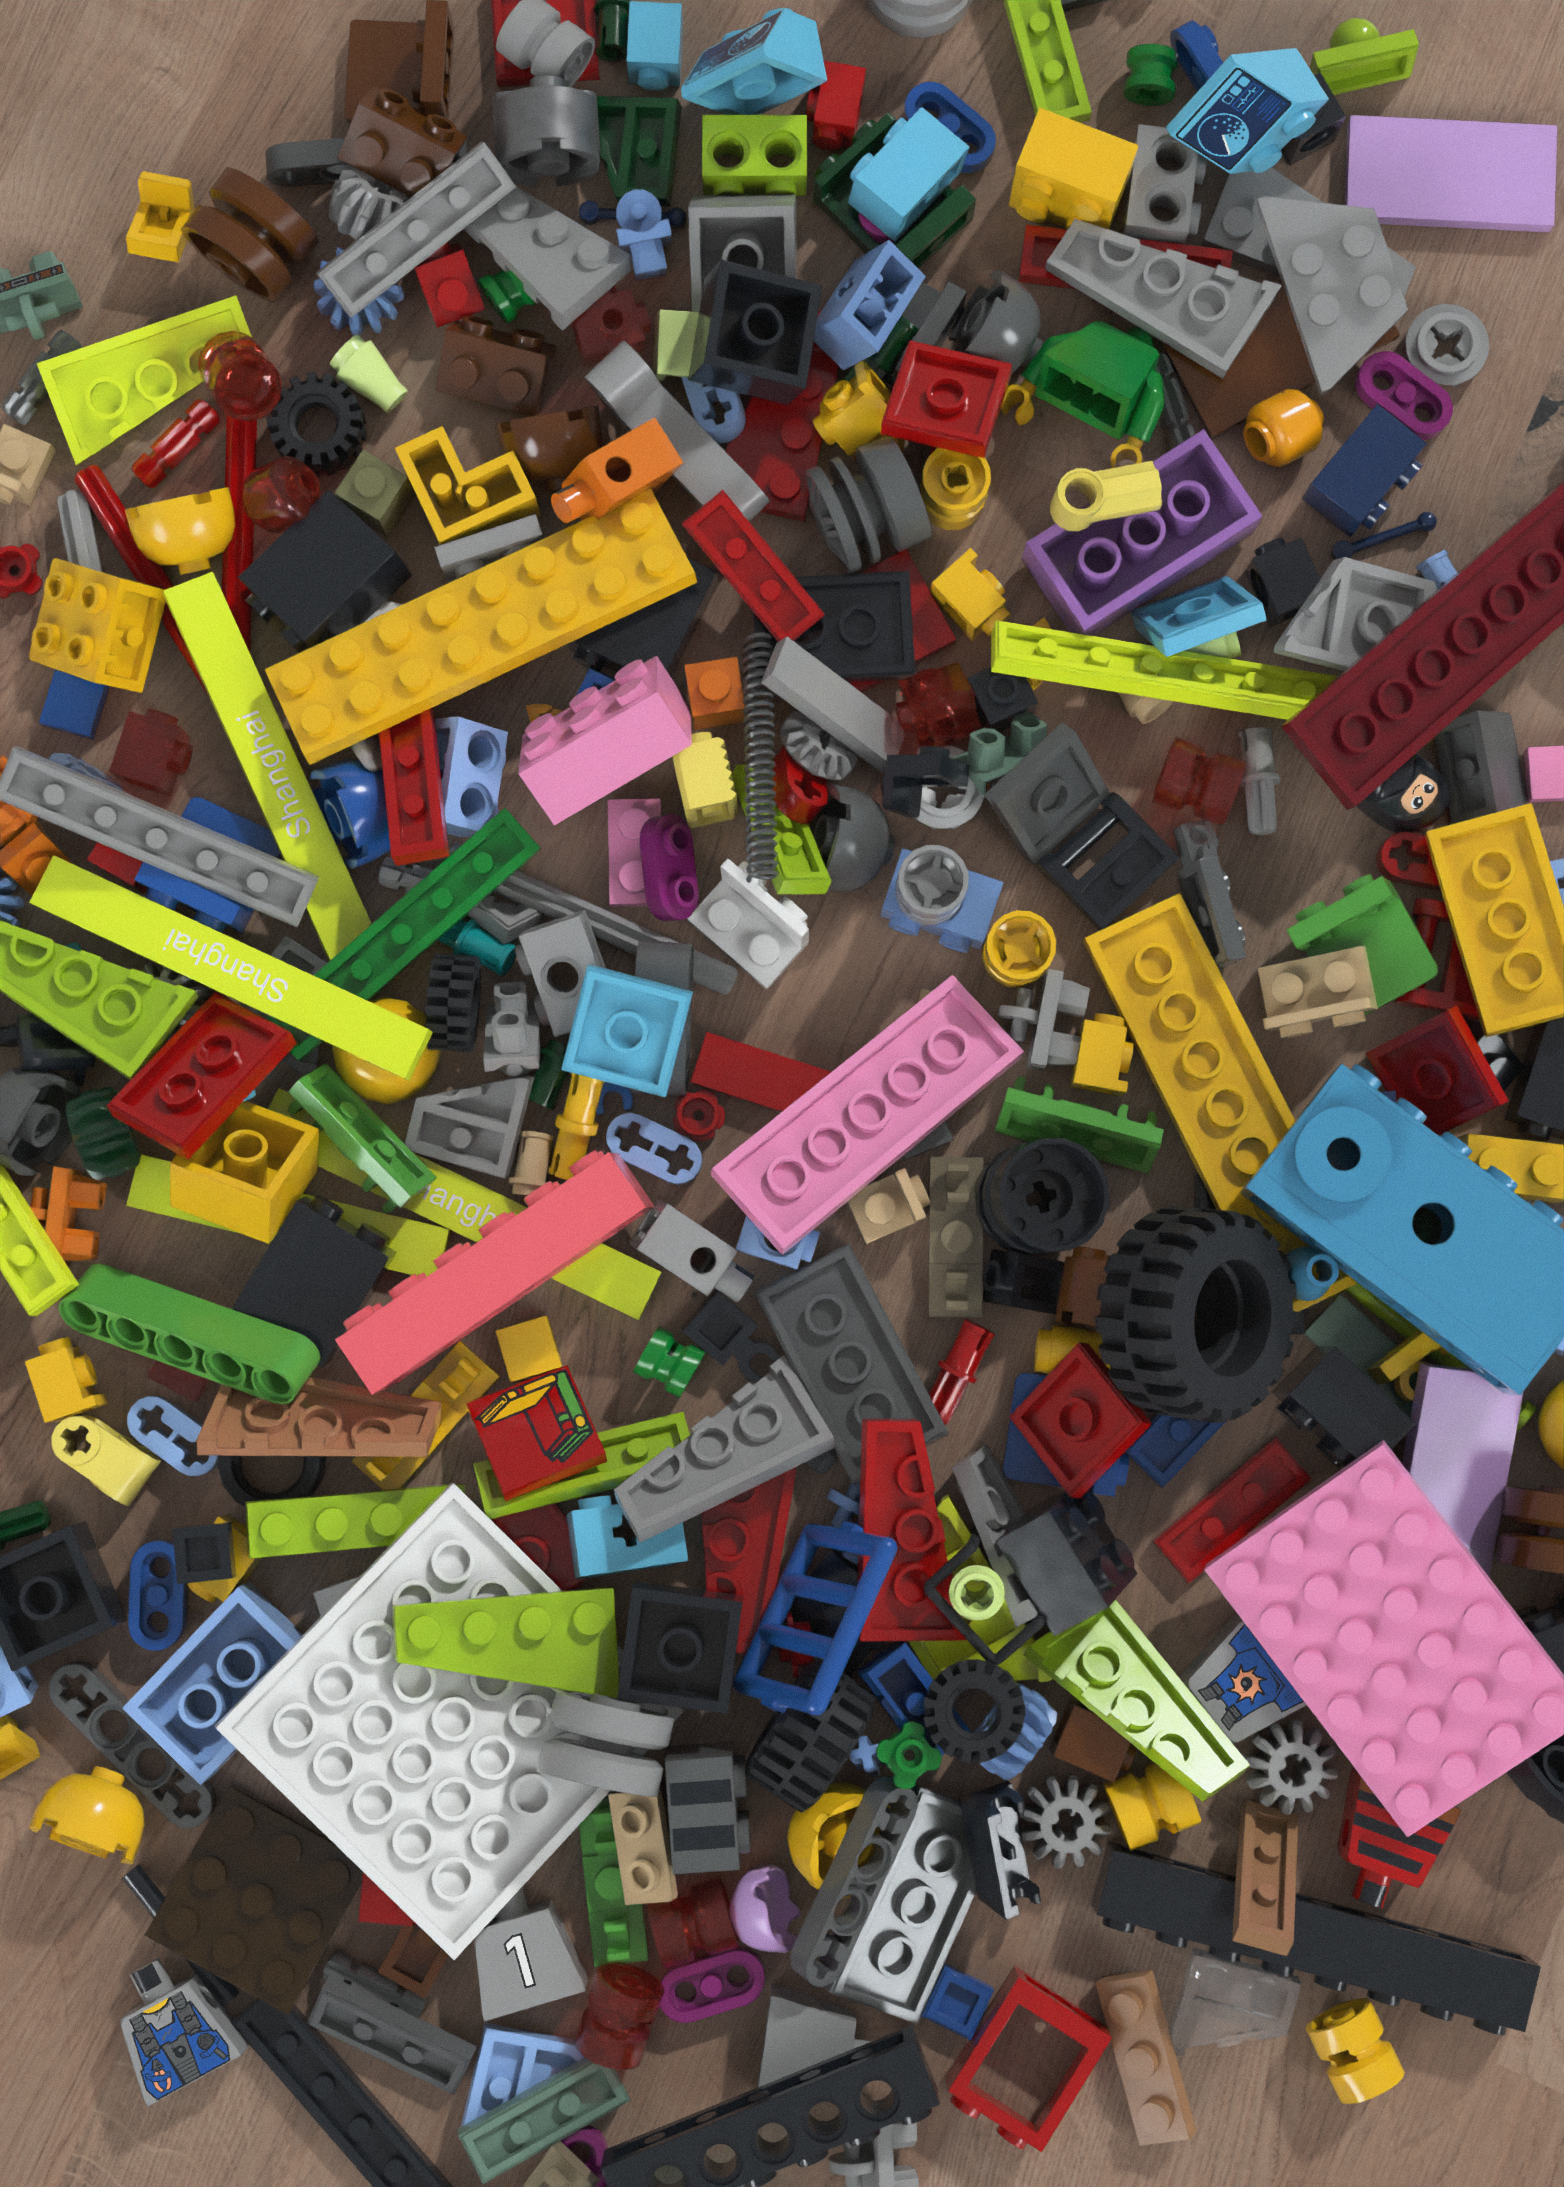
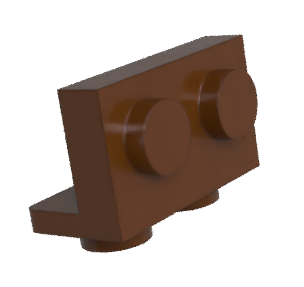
[337,87,467,197]
[435,316,556,416]

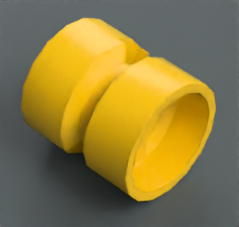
[919,448,991,530]
[982,910,1056,988]
[1103,1763,1201,1851]
[1306,1998,1405,2104]

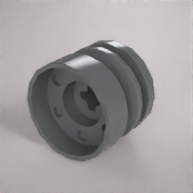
[805,435,932,574]

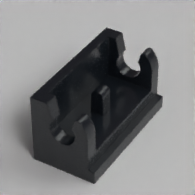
[959,1781,1041,1920]

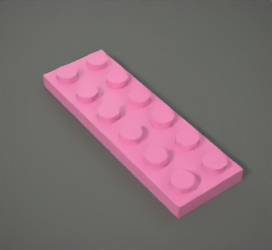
[711,975,1024,1255]

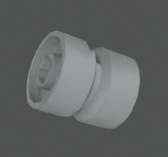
[496,0,595,87]
[895,845,969,925]

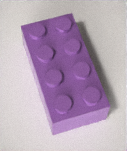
[1021,429,1263,636]

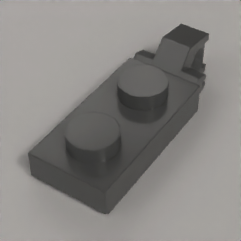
[1172,819,1246,969]

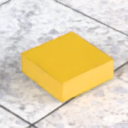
[495,1315,563,1382]

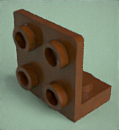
[344,0,454,123]

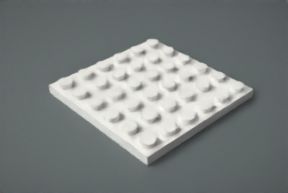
[215,1483,684,1960]

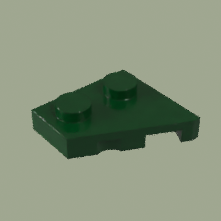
[597,96,682,207]

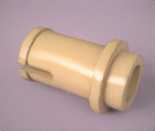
[508,1131,554,1198]

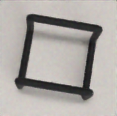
[924,1526,1045,1665]

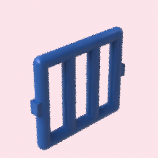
[733,1521,898,1716]

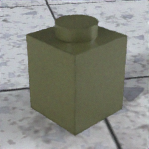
[335,449,416,538]

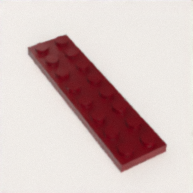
[1281,480,1564,810]

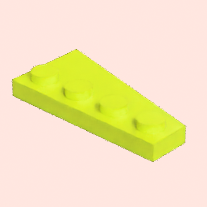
[37,295,255,466]

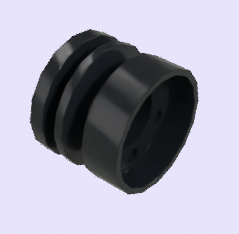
[975,1138,1110,1255]

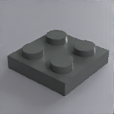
[985,722,1110,866]

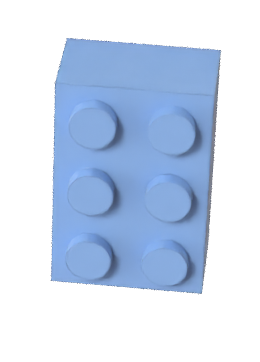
[122,1582,303,1785]

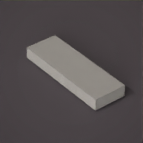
[761,636,907,773]

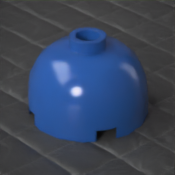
[310,758,391,869]

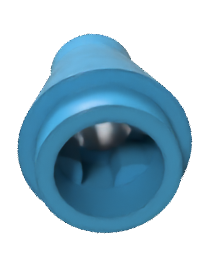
[1286,1247,1339,1301]

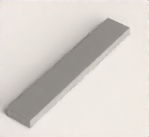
[0,746,320,927]

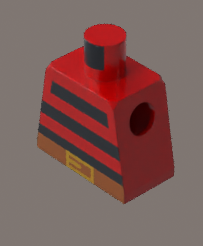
[1338,1765,1461,1908]

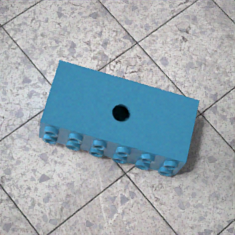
[1239,1063,1564,1395]

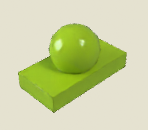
[1310,18,1419,95]

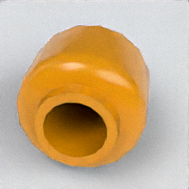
[1243,389,1324,468]

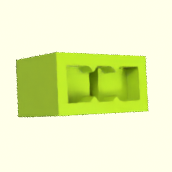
[702,115,807,196]

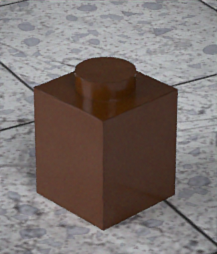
[1049,1699,1137,1782]

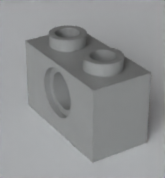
[515,910,606,1037]

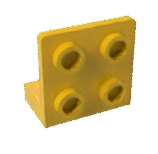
[29,558,166,693]

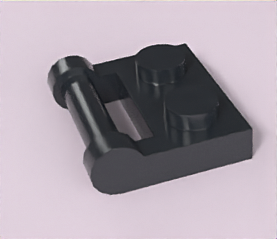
[1036,792,1180,931]

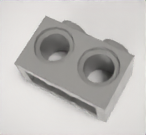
[1122,124,1207,244]

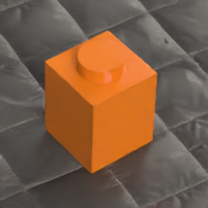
[684,657,745,730]

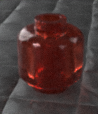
[243,456,322,534]

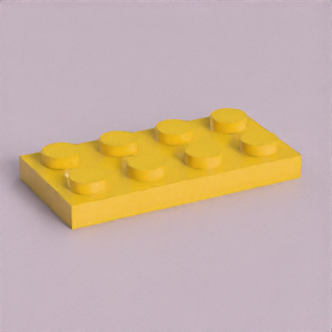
[1425,803,1564,1038]

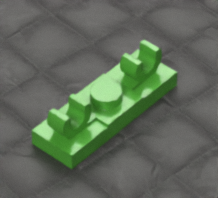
[288,1063,437,1213]
[994,1076,1164,1173]
[579,1796,649,1967]

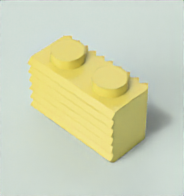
[672,732,738,828]

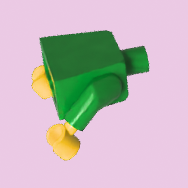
[1001,321,1165,468]

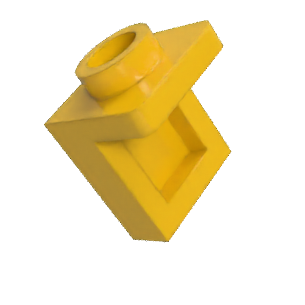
[126,171,195,263]

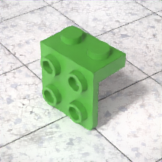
[1286,874,1438,1016]

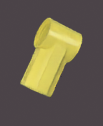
[1050,461,1162,531]

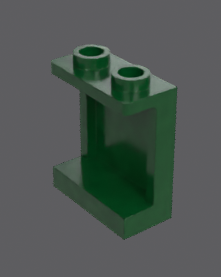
[813,112,976,269]

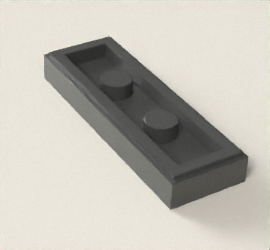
[307,1975,477,2095]

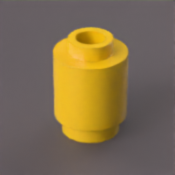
[1034,1325,1111,1376]

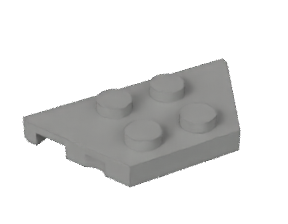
[1256,196,1408,396]
[1274,557,1437,671]

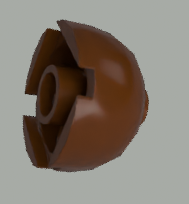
[496,406,603,491]

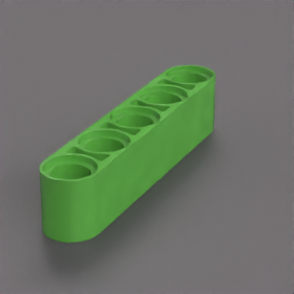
[58,1263,321,1404]

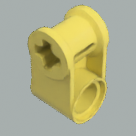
[51,1415,161,1506]

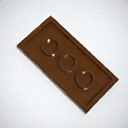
[1163,280,1400,440]

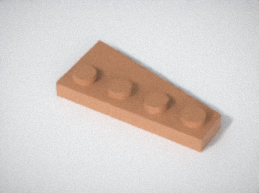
[196,1377,442,1457]

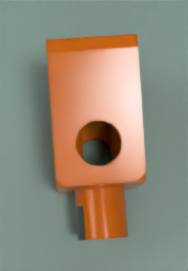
[551,417,684,523]

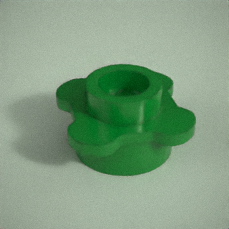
[876,1721,942,1789]

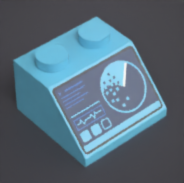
[681,8,827,115]
[1166,48,1329,174]

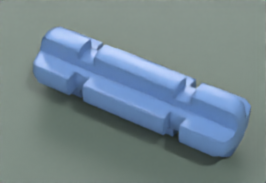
[849,1736,885,1778]

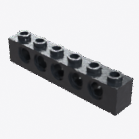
[601,2025,940,2187]

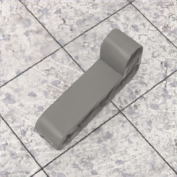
[584,340,770,521]

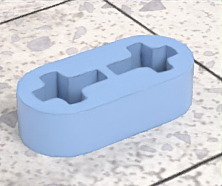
[681,377,746,443]
[606,1113,703,1185]
[127,1396,219,1476]

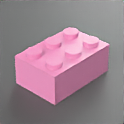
[518,656,692,825]

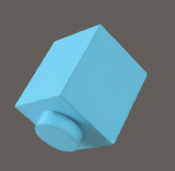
[626,1,683,91]

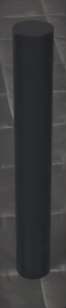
[122,1864,240,2007]

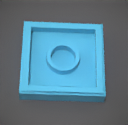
[1131,576,1267,657]
[561,964,693,1097]

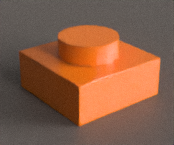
[0,822,72,896]

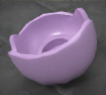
[729,1863,801,1953]

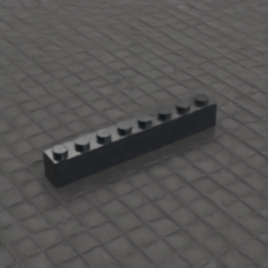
[1091,1841,1541,2035]

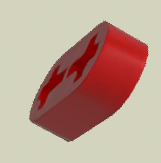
[772,745,828,824]
[1376,832,1441,891]

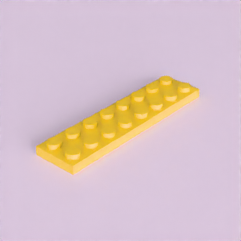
[264,488,698,765]
[1083,893,1357,1312]

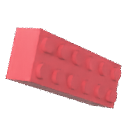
[335,1150,655,1395]

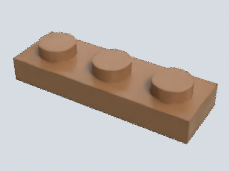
[1232,1800,1299,1956]
[1095,1969,1197,2146]

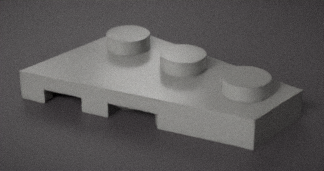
[952,1444,1040,1627]

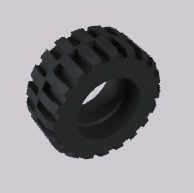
[1095,1206,1297,1423]

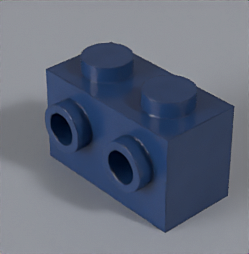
[1302,404,1427,537]

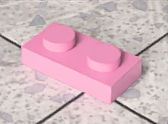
[608,798,661,907]

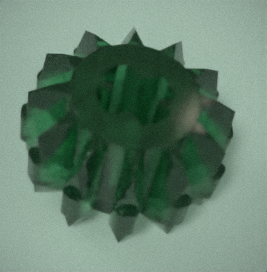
[65,1086,141,1181]

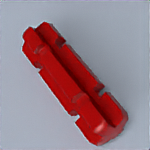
[131,399,220,489]

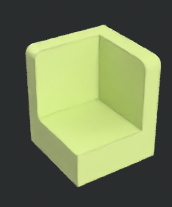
[653,309,699,381]

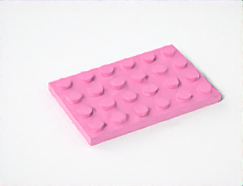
[1204,1440,1564,1837]

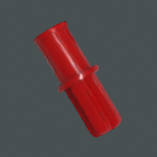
[929,1318,995,1425]

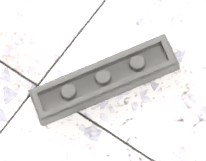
[316,142,516,318]

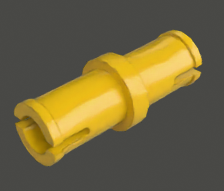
[548,1073,605,1180]

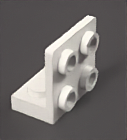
[687,858,809,990]

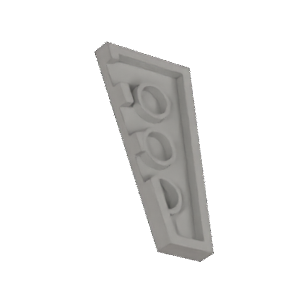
[1201,167,1416,297]
[464,186,631,331]
[1045,219,1282,378]
[614,1355,835,1543]

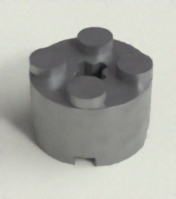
[492,75,601,187]

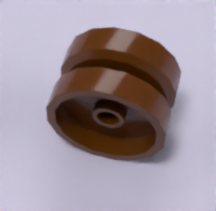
[181,167,319,303]
[1496,1485,1564,1574]

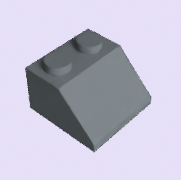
[688,194,797,312]

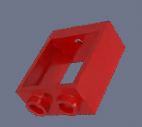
[945,1965,1112,2153]

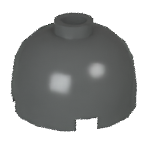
[950,270,1043,374]
[808,783,895,893]
[0,1066,82,1176]

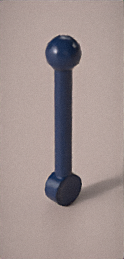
[579,201,687,228]
[1331,512,1437,560]

